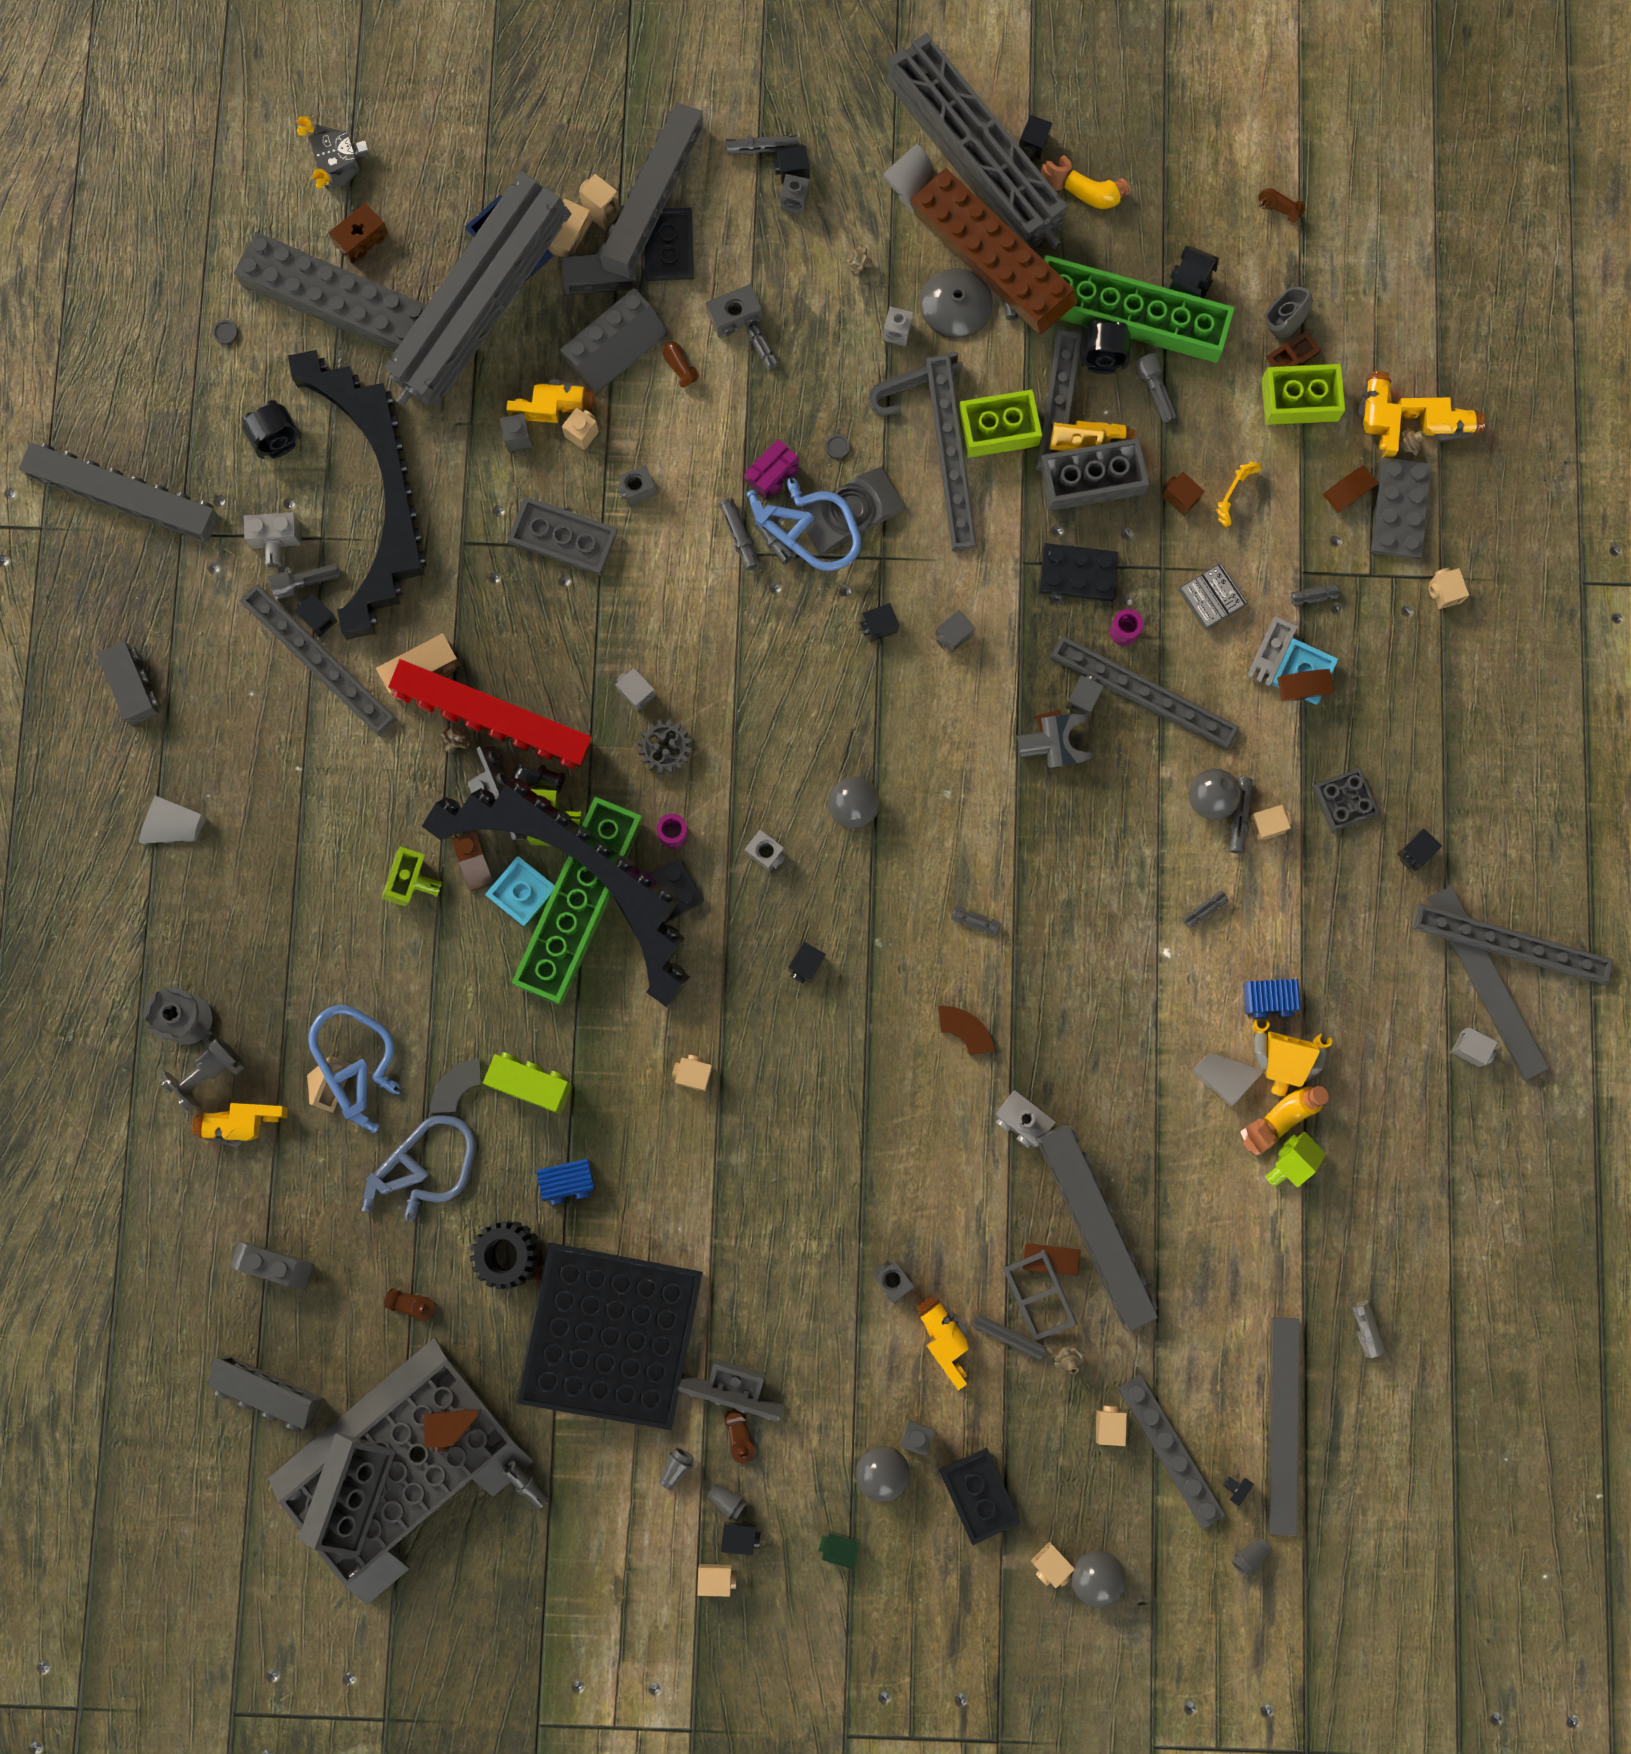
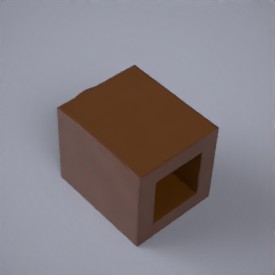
[1163,472,1205,516]

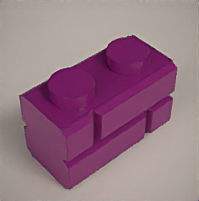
[744,439,799,499]

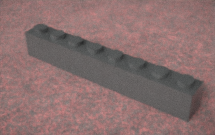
[599,102,704,278]
[19,442,219,543]
[1036,1125,1158,1331]

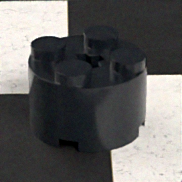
[1169,245,1220,298]
[1081,320,1131,374]
[242,400,301,459]

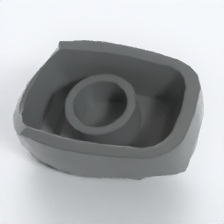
[1265,286,1314,338]

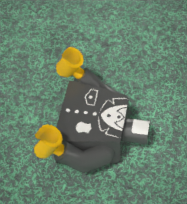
[296,116,370,189]

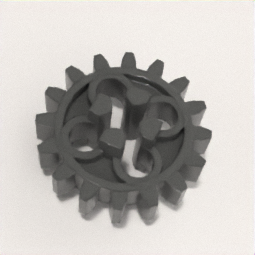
[637,719,692,775]

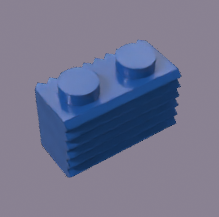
[1243,979,1301,1019]
[536,1159,596,1206]

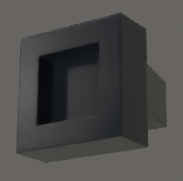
[1223,1476,1254,1507]

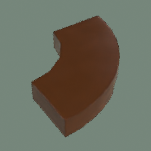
[938,1006,995,1055]

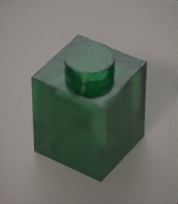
[818,1530,860,1570]

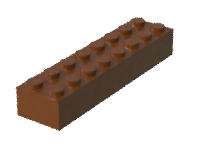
[910,168,1077,336]

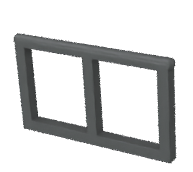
[1003,1250,1078,1341]

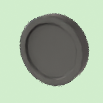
[212,320,238,345]
[825,434,850,459]

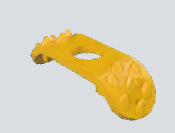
[1216,461,1262,528]

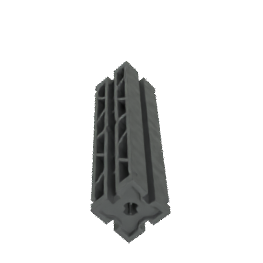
[886,32,1068,251]
[384,170,572,407]

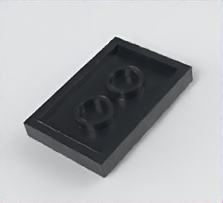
[645,207,694,281]
[1039,543,1118,602]
[612,858,704,939]
[939,1447,1021,1546]

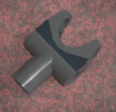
[1016,714,1095,768]

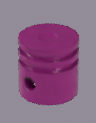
[1109,609,1143,646]
[656,814,688,849]

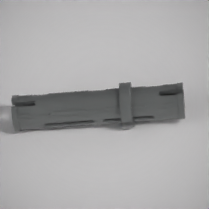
[726,135,799,156]
[719,498,761,571]
[1229,777,1253,854]

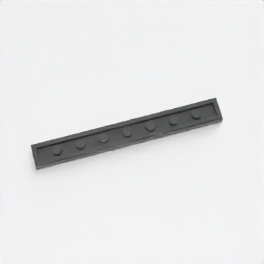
[926,354,977,551]
[239,584,397,737]
[1050,635,1239,750]
[1427,886,1549,1080]
[1412,903,1614,985]
[1268,1317,1300,1536]

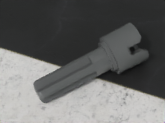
[1135,353,1176,423]
[268,564,341,600]

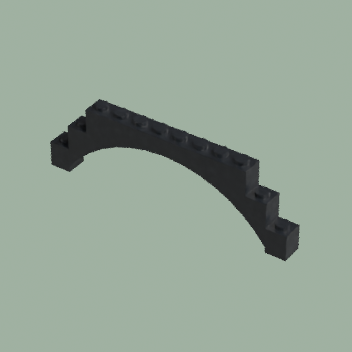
[288,350,427,640]
[422,779,690,1008]

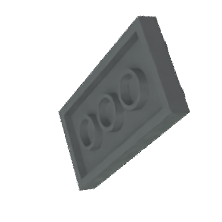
[1371,457,1431,560]
[507,496,618,576]

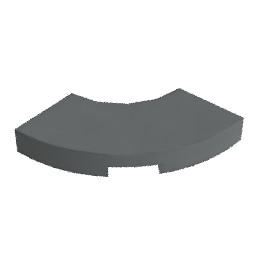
[430,1058,482,1114]

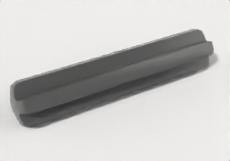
[972,1314,1046,1359]

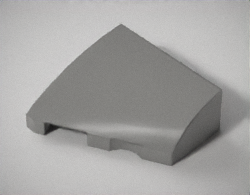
[882,144,933,213]
[139,795,206,845]
[1192,1052,1263,1107]
[1352,1300,1386,1358]

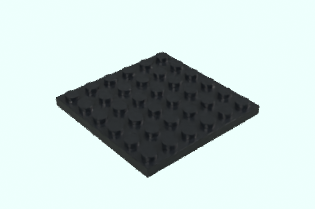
[515,1242,703,1430]

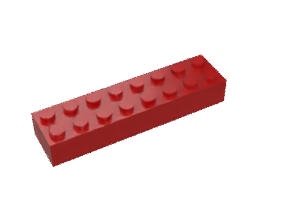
[388,659,592,770]

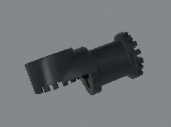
[511,765,566,793]

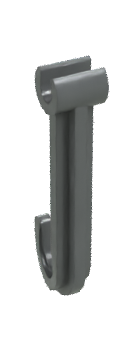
[868,352,962,416]

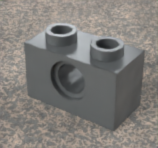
[706,284,762,337]

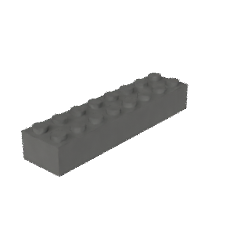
[234,231,427,352]

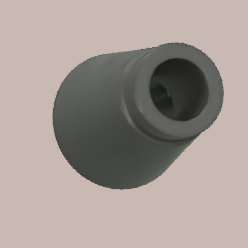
[659,1448,694,1490]
[707,1484,748,1521]
[1232,1538,1272,1578]

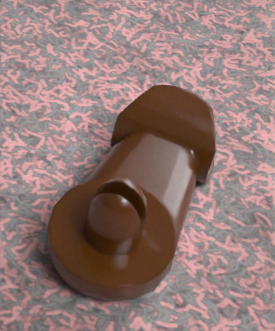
[1258,188,1306,223]
[663,341,699,388]
[384,1288,435,1321]
[724,1409,755,1464]

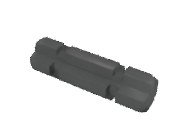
[747,325,779,371]
[1290,583,1340,606]
[1182,891,1228,928]
[951,906,1001,936]

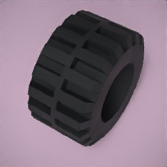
[470,1221,542,1289]

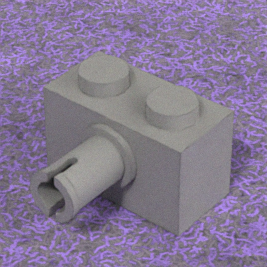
[244,512,301,568]
[994,1090,1056,1148]

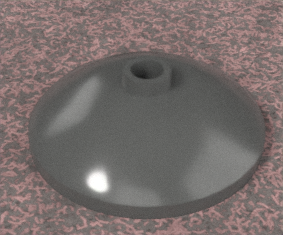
[920,268,993,338]

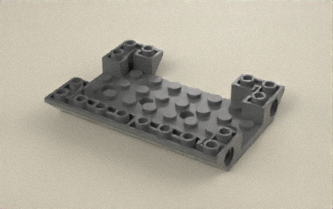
[268,1338,534,1605]

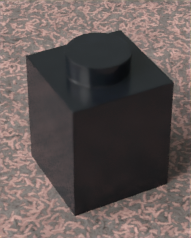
[1019,115,1053,159]
[773,145,810,184]
[294,593,338,638]
[859,603,899,642]
[1397,828,1442,871]
[788,942,826,984]
[721,1521,761,1556]

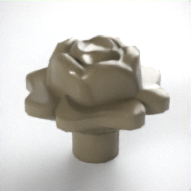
[847,245,873,275]
[1399,427,1426,455]
[440,727,470,753]
[1054,1346,1085,1374]

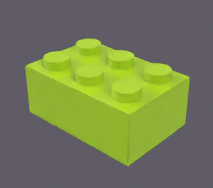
[1261,364,1345,425]
[958,389,1042,458]
[483,1052,573,1115]

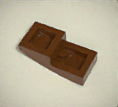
[1266,331,1321,367]
[1323,465,1379,513]
[1277,669,1335,702]
[1023,1243,1081,1276]

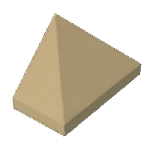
[307,1056,352,1113]

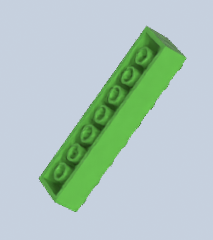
[1044,255,1235,363]
[512,797,644,1006]

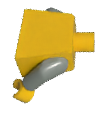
[1252,1019,1332,1096]

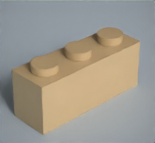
[376,633,460,700]

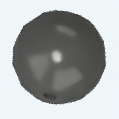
[1188,768,1241,820]
[828,776,880,829]
[855,1446,910,1503]
[1072,1551,1125,1608]

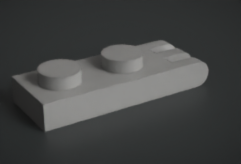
[1247,616,1298,686]

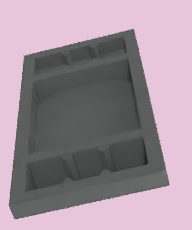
[799,467,906,556]

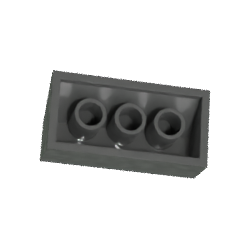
[560,288,668,395]
[1041,438,1149,511]
[208,1355,323,1431]
[298,1433,396,1557]

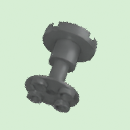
[144,987,213,1045]
[160,1030,246,1111]

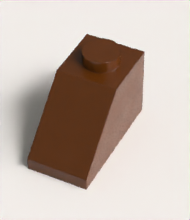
[451,831,494,891]
[423,1409,481,1452]

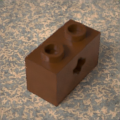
[328,203,388,263]

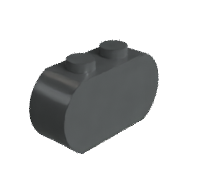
[230,1241,314,1290]

